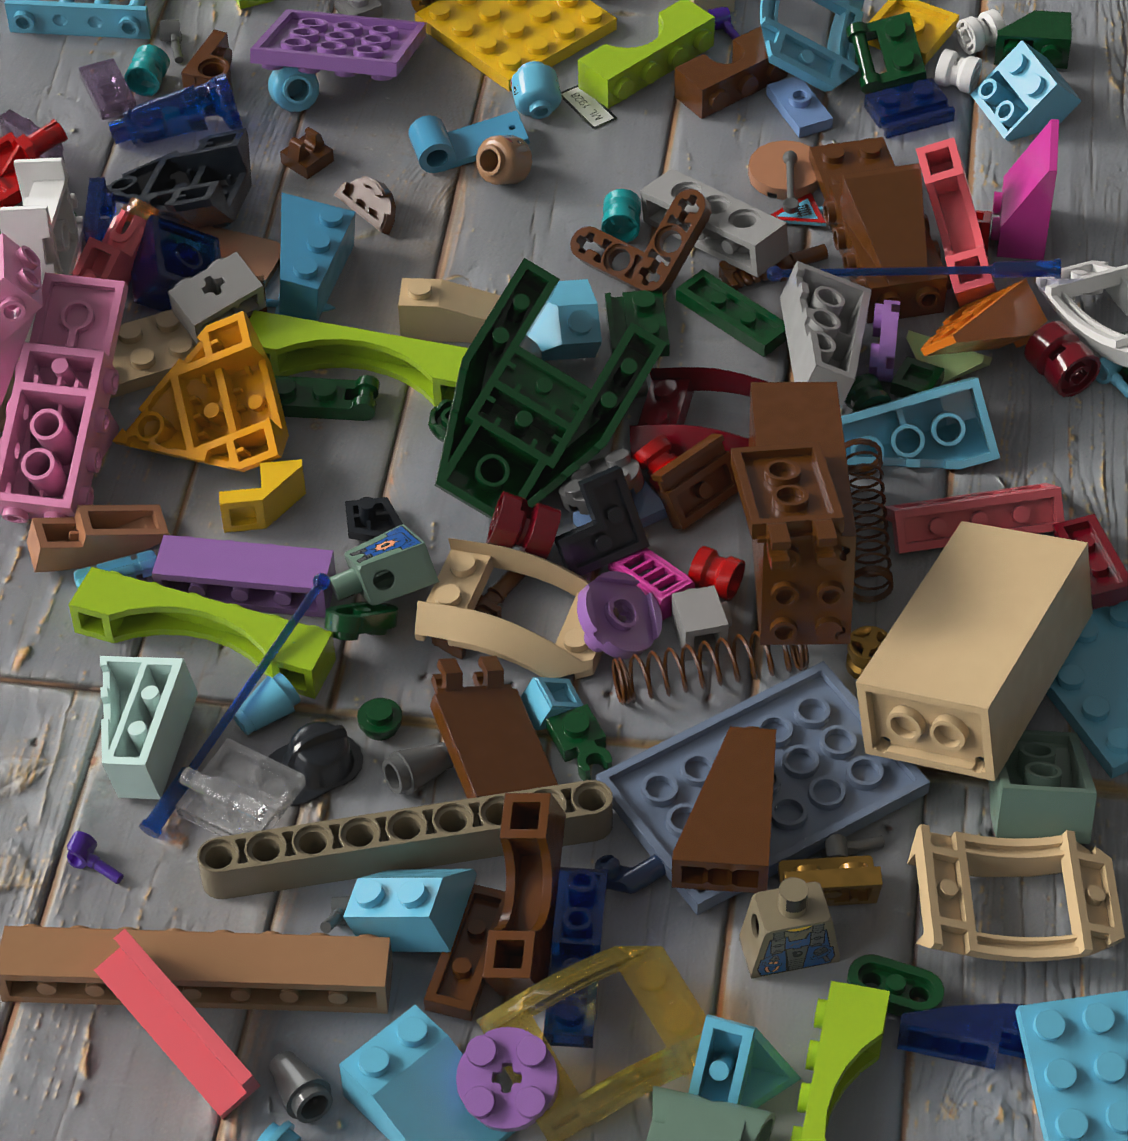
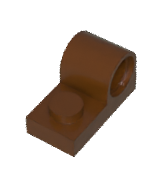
[181,29,234,107]

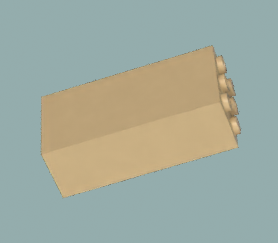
[856,521,1093,781]

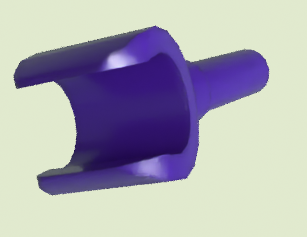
[708,7,740,40]
[67,831,124,884]

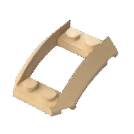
[414,538,619,680]
[907,824,1125,962]

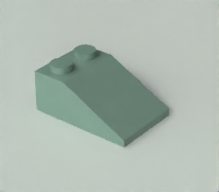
[988,730,1097,844]

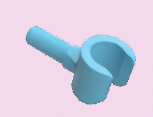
[1095,357,1128,399]

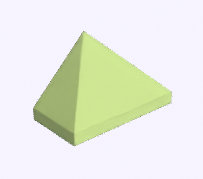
[906,330,992,385]

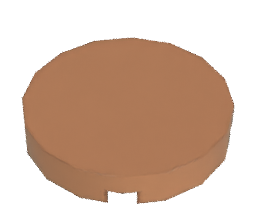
[748,140,819,200]

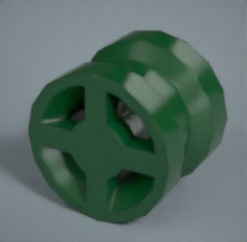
[844,373,892,412]

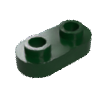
[324,601,398,641]
[847,954,944,1021]

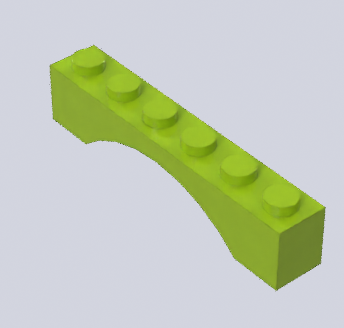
[249,310,468,407]
[68,567,336,699]
[790,981,890,1141]

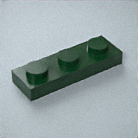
[676,269,787,357]

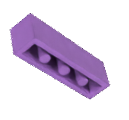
[152,535,336,618]

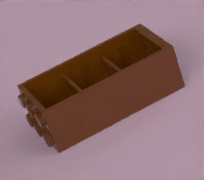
[749,382,857,645]

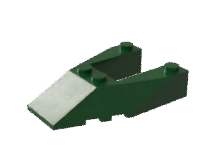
[434,258,667,520]

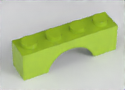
[578,0,715,109]

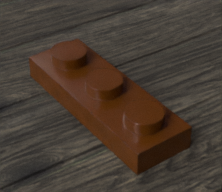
[424,884,506,1021]

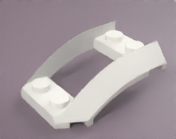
[1036,260,1128,368]

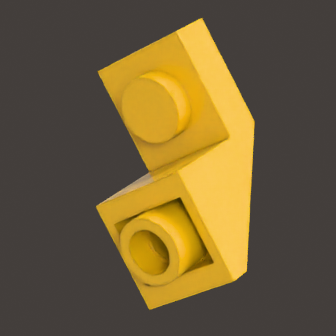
[219,459,306,533]

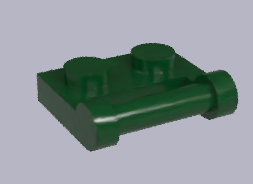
[846,12,927,94]

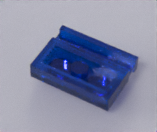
[864,78,955,139]
[83,177,116,243]

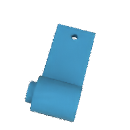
[408,110,530,173]

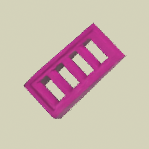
[608,547,695,621]

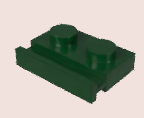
[605,290,670,357]

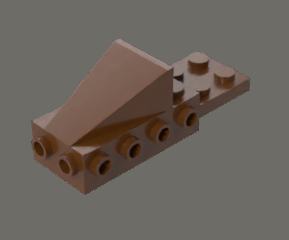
[809,137,952,324]

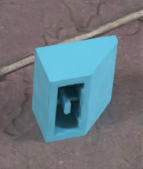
[970,40,1082,141]

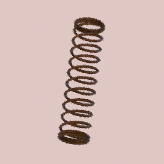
[843,438,894,603]
[612,630,809,706]

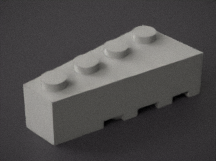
[780,261,872,409]

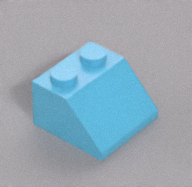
[343,869,477,952]

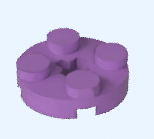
[869,300,900,382]
[577,571,662,659]
[456,1027,560,1132]

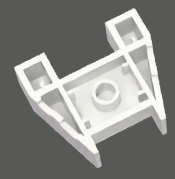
[0,157,89,342]

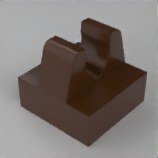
[280,127,334,180]

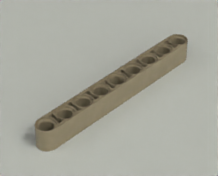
[197,780,613,899]

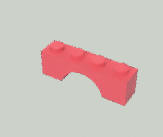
[916,137,997,308]

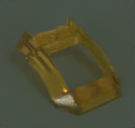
[476,946,706,1141]

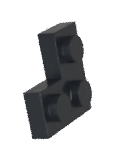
[554,465,650,576]

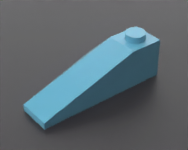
[841,377,1000,470]

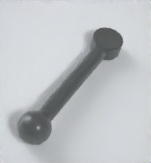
[782,150,799,214]

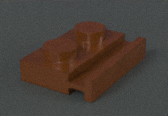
[651,433,738,530]

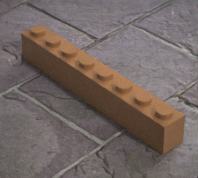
[0,924,393,1014]

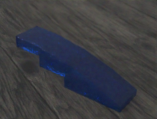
[897,1003,1027,1070]

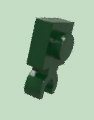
[546,704,612,781]

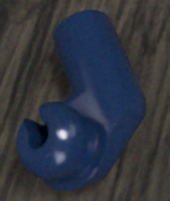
[594,854,666,894]

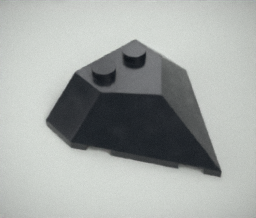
[87,128,252,228]

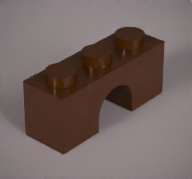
[674,26,788,119]

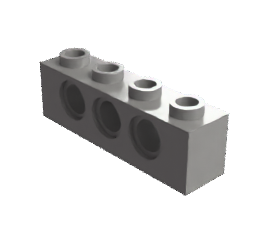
[640,168,789,277]

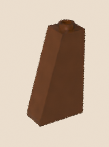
[672,726,777,893]

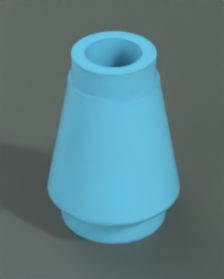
[232,673,301,735]

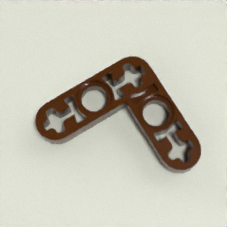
[570,189,712,294]

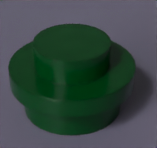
[357,698,403,741]

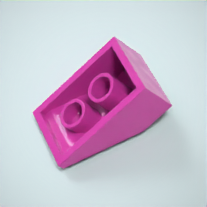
[990,119,1059,261]

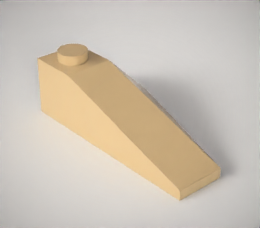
[398,278,501,343]

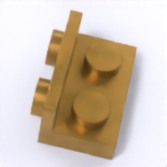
[778,855,883,906]

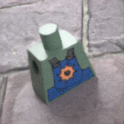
[328,524,439,605]

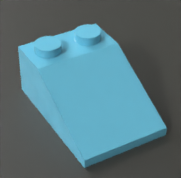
[339,1005,516,1141]

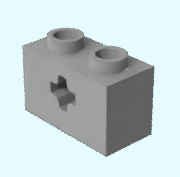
[168,252,266,344]

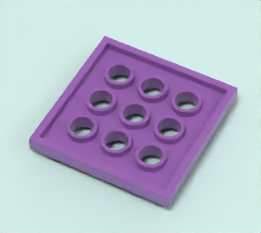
[250,9,427,81]

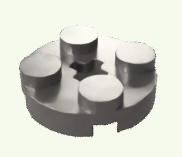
[558,449,644,515]

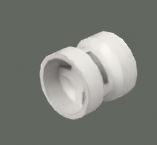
[956,9,1006,55]
[934,49,982,94]

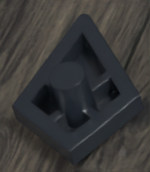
[345,497,403,541]

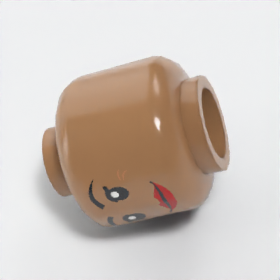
[476,135,532,185]

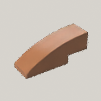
[27,504,169,572]

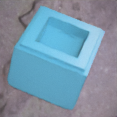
[521,677,583,730]

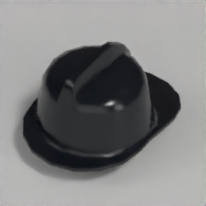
[257,721,363,806]

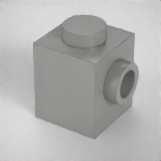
[671,585,732,661]

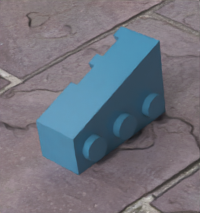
[279,192,356,321]

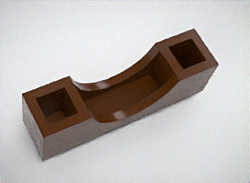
[483,793,566,997]

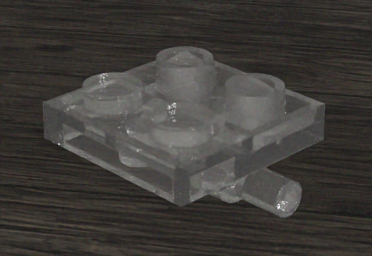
[175,738,306,837]

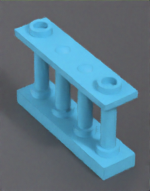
[4,0,151,39]

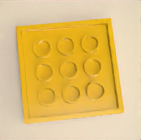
[415,0,617,92]

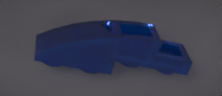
[543,867,608,1048]

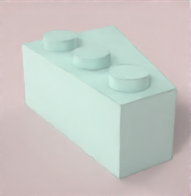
[100,656,198,800]

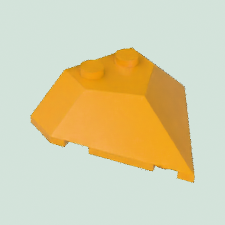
[112,311,289,472]

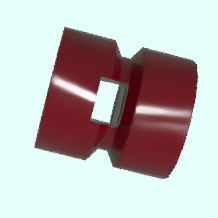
[1024,321,1101,397]
[486,491,561,559]

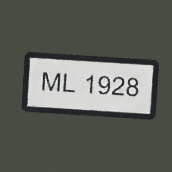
[561,85,617,129]

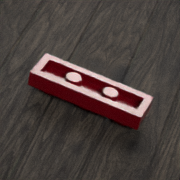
[1053,514,1128,610]

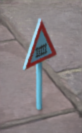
[771,193,826,226]

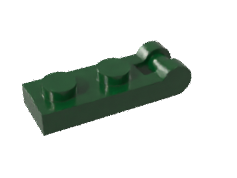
[274,375,380,421]

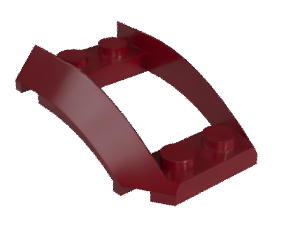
[629,367,767,458]

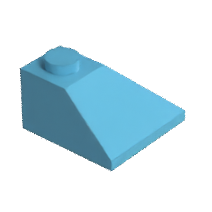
[528,279,602,361]

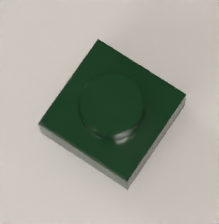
[890,356,945,397]

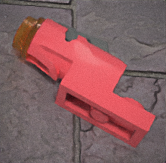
[72,197,160,286]

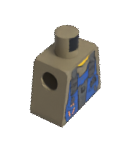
[739,877,840,979]

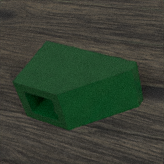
[994,10,1072,69]

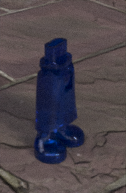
[108,73,243,145]

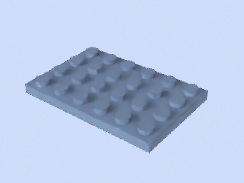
[596,661,930,915]

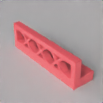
[885,483,1065,554]
[94,929,261,1119]

